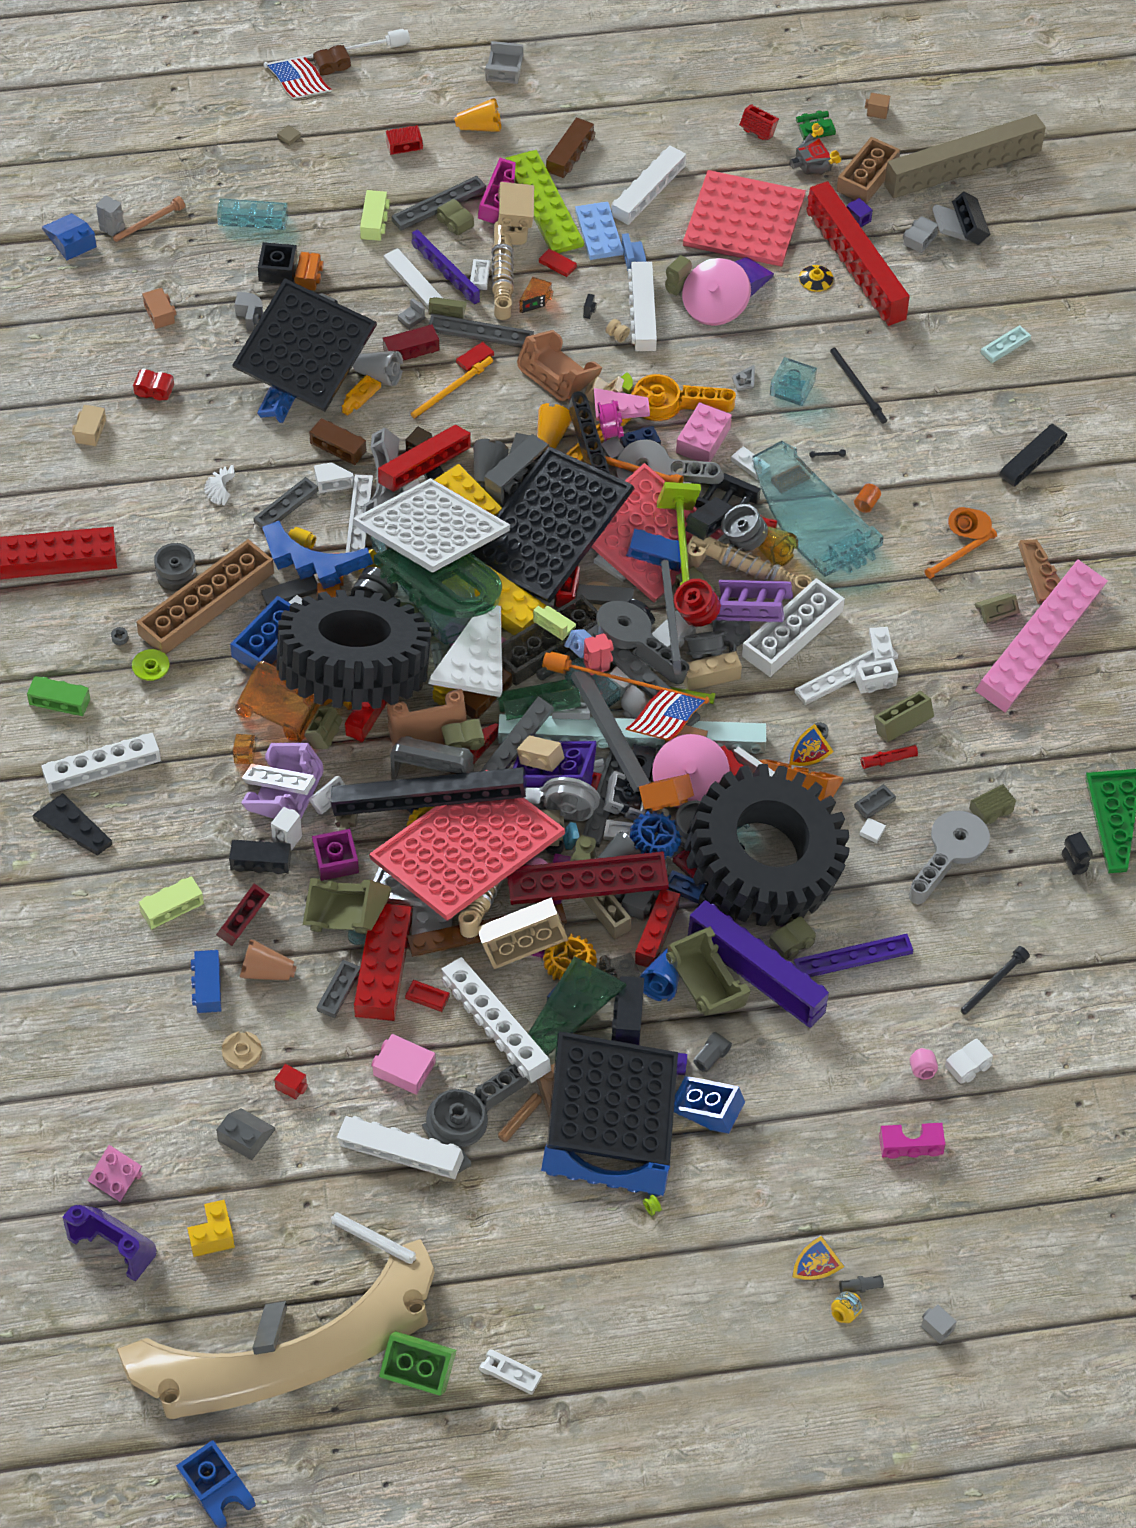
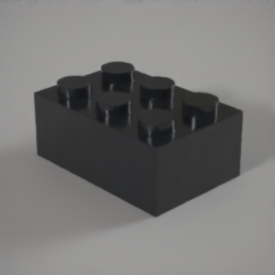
[611,976,644,1045]

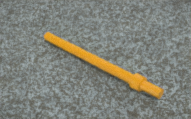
[411,356,493,419]

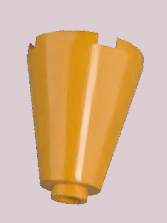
[455,98,501,132]
[537,403,572,449]

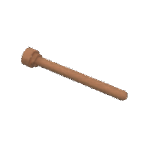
[113,196,186,242]

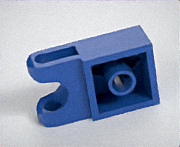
[176,1440,256,1528]

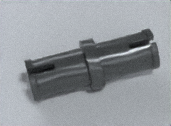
[839,1275,884,1293]

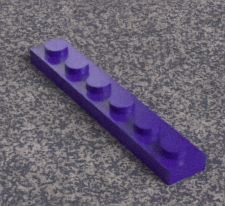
[411,229,480,305]
[793,933,913,977]

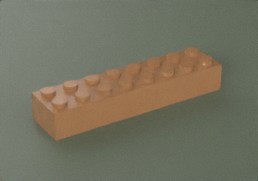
[136,539,274,654]

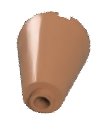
[240,939,297,981]

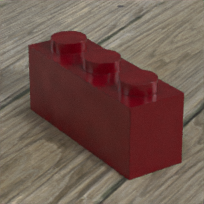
[383,324,440,361]
[216,883,270,946]

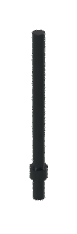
[830,347,888,424]

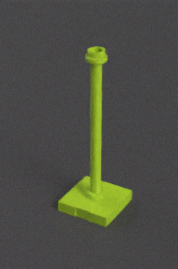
[657,482,701,585]

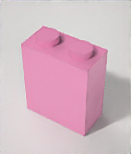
[371,1034,436,1095]

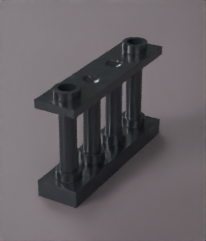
[691,470,761,508]

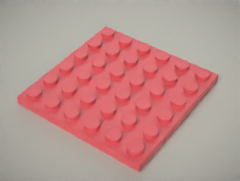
[683,170,806,267]
[591,463,724,603]

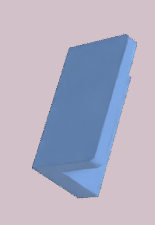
[622,233,647,271]

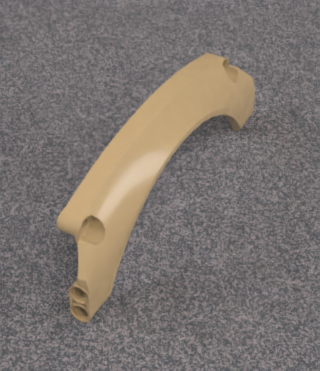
[117,1239,435,1419]

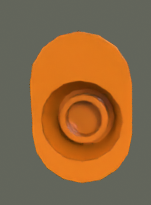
[948,507,992,539]

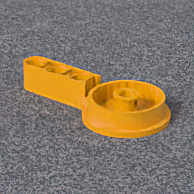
[631,374,736,421]

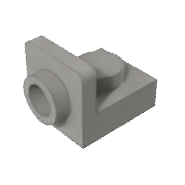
[398,298,425,329]

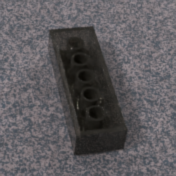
[501,595,598,686]

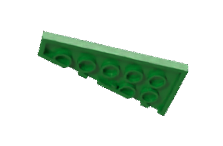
[1085,769,1136,874]

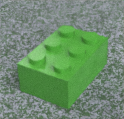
[379,1331,457,1396]

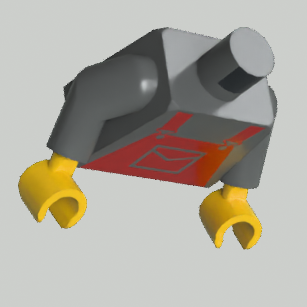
[790,123,841,175]

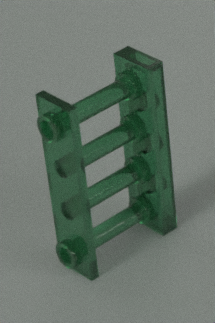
[497,679,581,720]

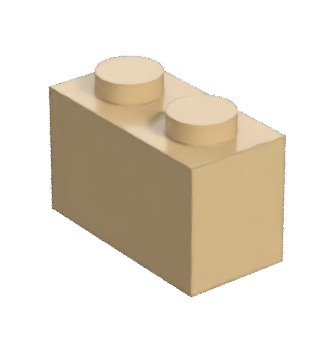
[72,405,106,446]
[517,735,564,772]

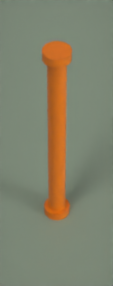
[924,528,997,579]

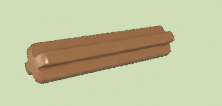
[498,1093,542,1142]

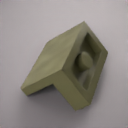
[429,297,467,319]
[975,593,1020,623]

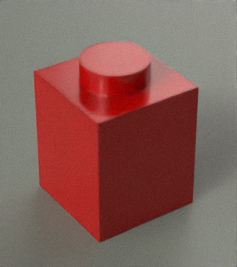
[274,1064,308,1100]

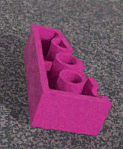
[477,158,516,224]

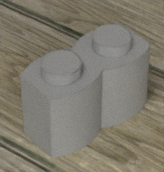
[903,216,939,253]

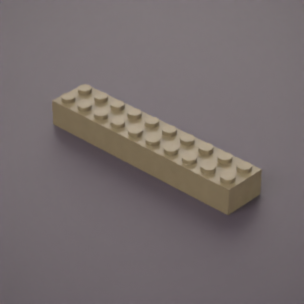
[884,114,1046,199]

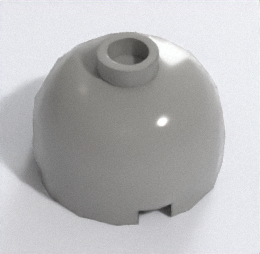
[621,685,651,719]

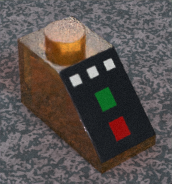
[519,277,554,313]

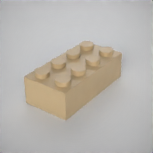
[477,898,568,969]

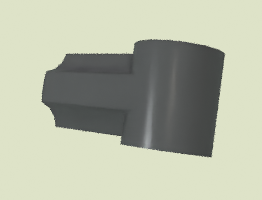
[693,1032,732,1072]

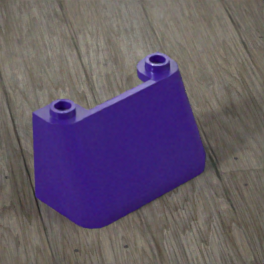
[62,1205,157,1282]

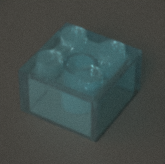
[770,357,817,406]

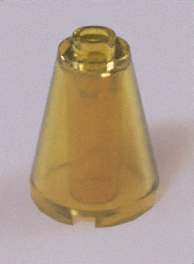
[757,526,798,566]

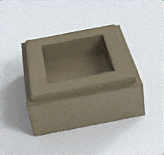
[277,125,301,146]

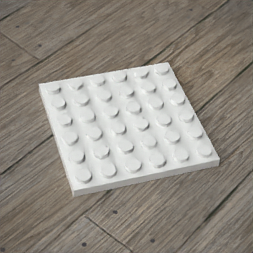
[353,478,510,573]

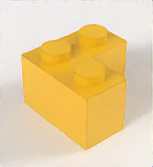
[187,1199,235,1257]

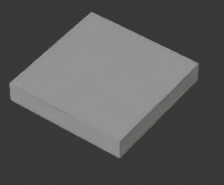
[932,204,968,241]

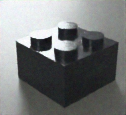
[257,242,298,284]

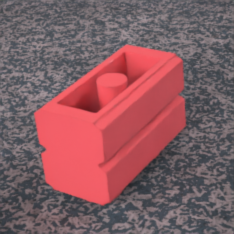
[584,633,614,675]

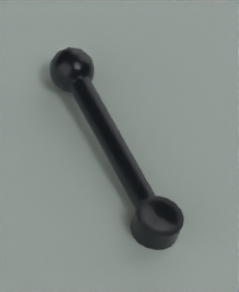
[809,449,846,458]

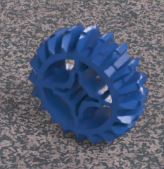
[629,811,682,859]

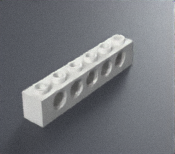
[41,733,161,794]

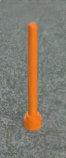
[605,456,684,483]

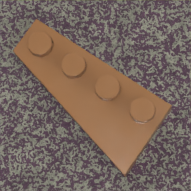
[1018,539,1061,604]

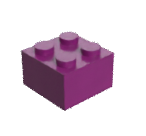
[312,829,359,881]

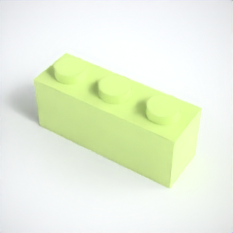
[360,190,390,241]
[139,876,204,929]

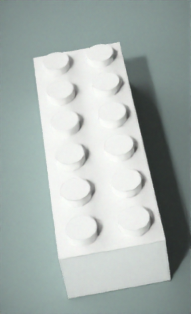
[742,578,845,677]

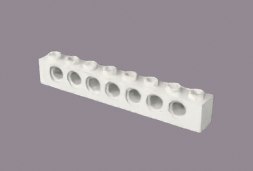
[441,957,551,1083]

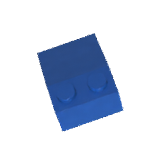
[42,213,97,261]
[674,1076,745,1134]

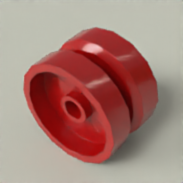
[673,579,721,627]

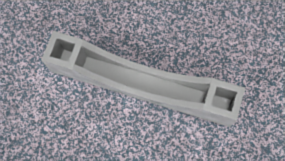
[363,428,400,513]

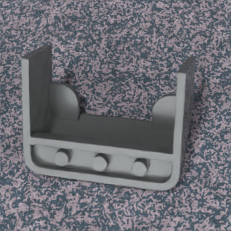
[390,736,474,780]

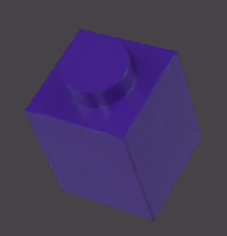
[847,198,873,227]

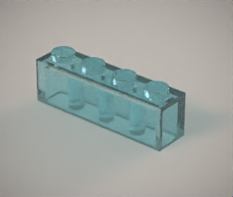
[217,199,288,230]

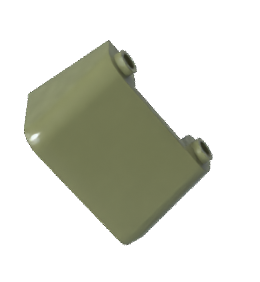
[302,878,392,934]
[666,927,751,1016]

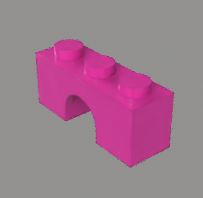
[879,1123,946,1159]

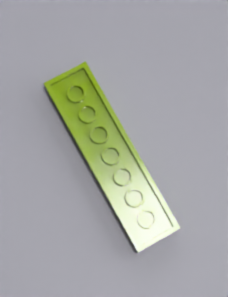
[505,149,584,253]

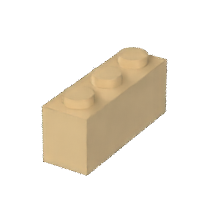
[683,651,742,691]

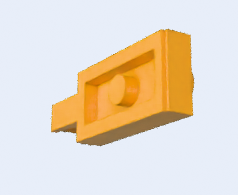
[342,375,381,416]

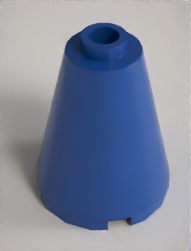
[640,948,680,1001]

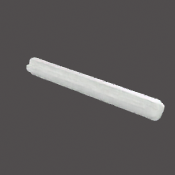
[331,1212,416,1264]

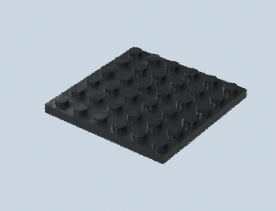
[232,279,377,412]
[547,1031,678,1166]

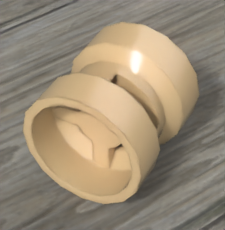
[606,319,630,343]

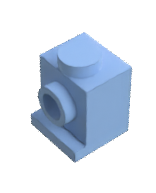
[564,629,592,658]

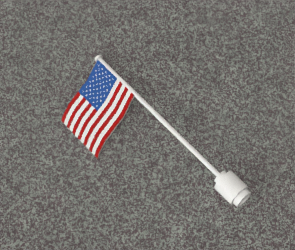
[264,29,410,99]

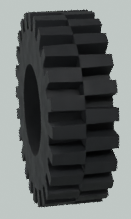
[276,590,431,710]
[685,764,850,926]

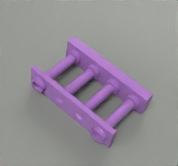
[715,580,793,622]

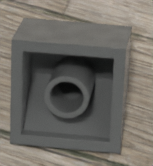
[216,1108,275,1160]

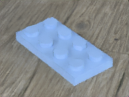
[575,202,623,260]

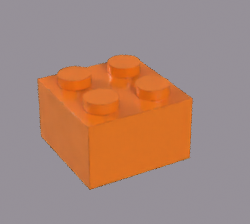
[639,774,694,811]

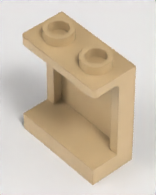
[498,182,534,228]

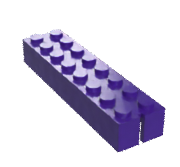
[688,900,829,1028]

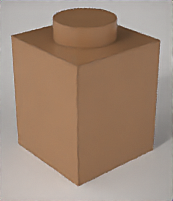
[865,92,891,119]

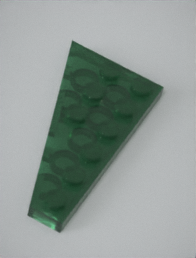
[528,956,627,1056]

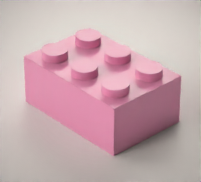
[676,403,732,462]

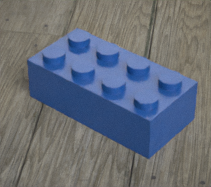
[230,596,291,675]

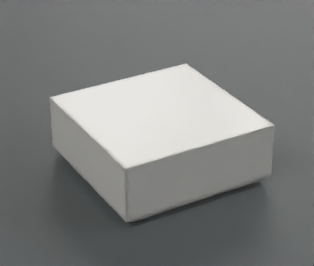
[859,818,886,843]

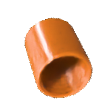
[854,483,881,513]

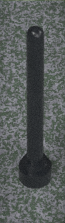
[961,946,1030,1015]

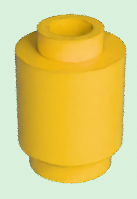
[288,527,316,549]

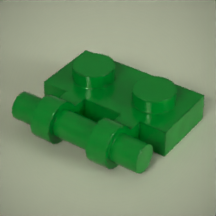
[796,110,836,140]

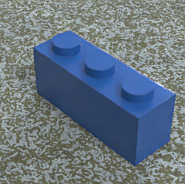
[626,529,681,572]
[191,950,222,1013]

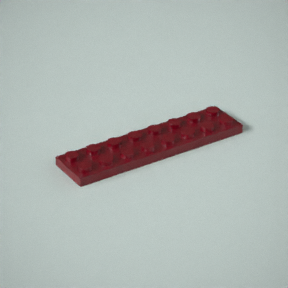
[507,852,669,905]

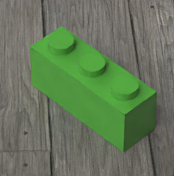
[27,676,91,716]

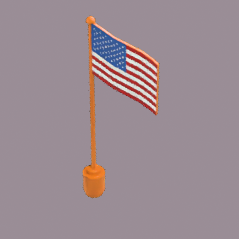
[543,652,709,741]

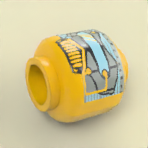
[831,1291,863,1323]

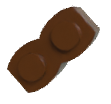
[313,45,351,76]

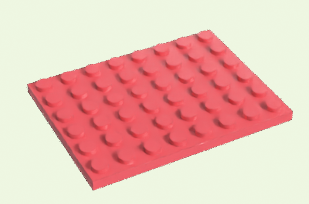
[369,770,565,921]

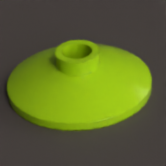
[132,649,170,681]

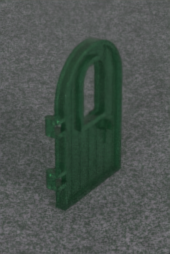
[374,548,502,618]

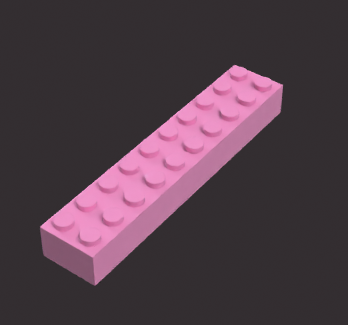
[975,560,1108,713]

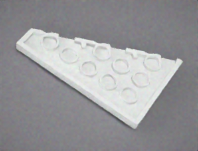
[428,603,502,697]

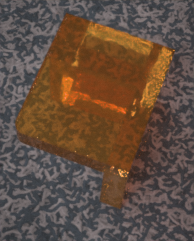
[233,734,256,765]

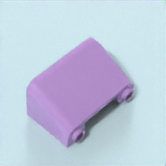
[242,743,323,819]

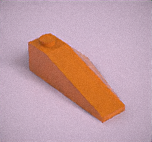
[759,759,843,801]

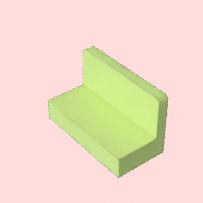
[533,606,576,640]

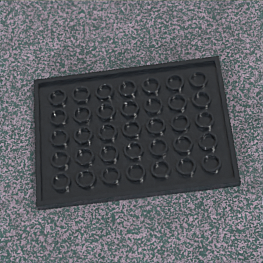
[470,446,635,603]

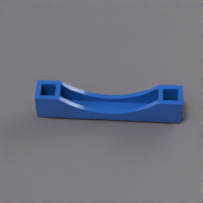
[541,1144,670,1197]

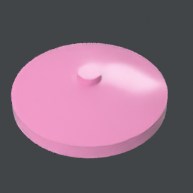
[682,258,751,326]
[652,734,730,809]

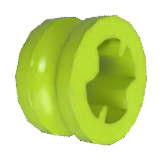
[643,1195,662,1216]

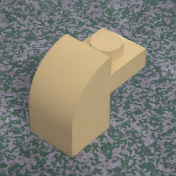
[585,376,624,404]

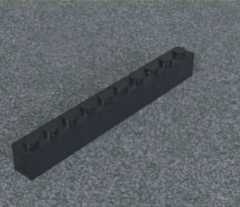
[330,767,527,816]

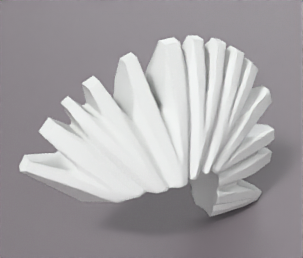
[204,465,235,505]

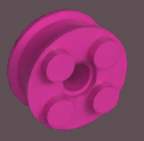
[597,400,624,442]

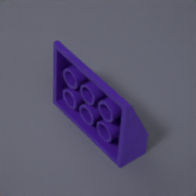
[513,741,597,788]

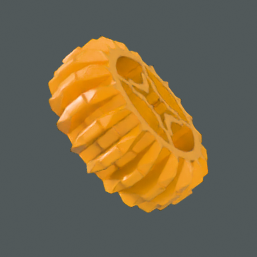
[543,933,597,985]

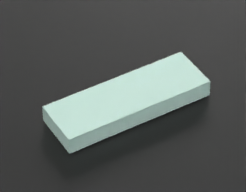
[980,325,1031,363]

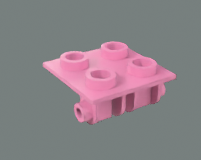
[87,1145,143,1202]

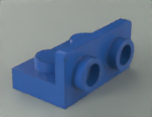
[257,387,295,423]

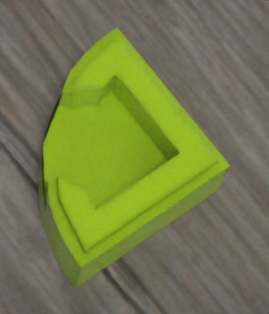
[621,372,633,394]

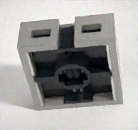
[603,771,645,820]

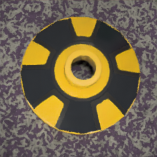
[799,265,833,292]

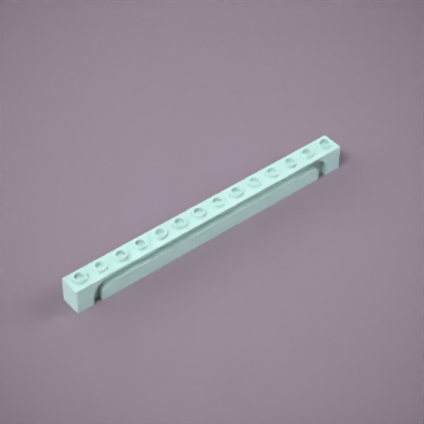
[498,714,766,754]

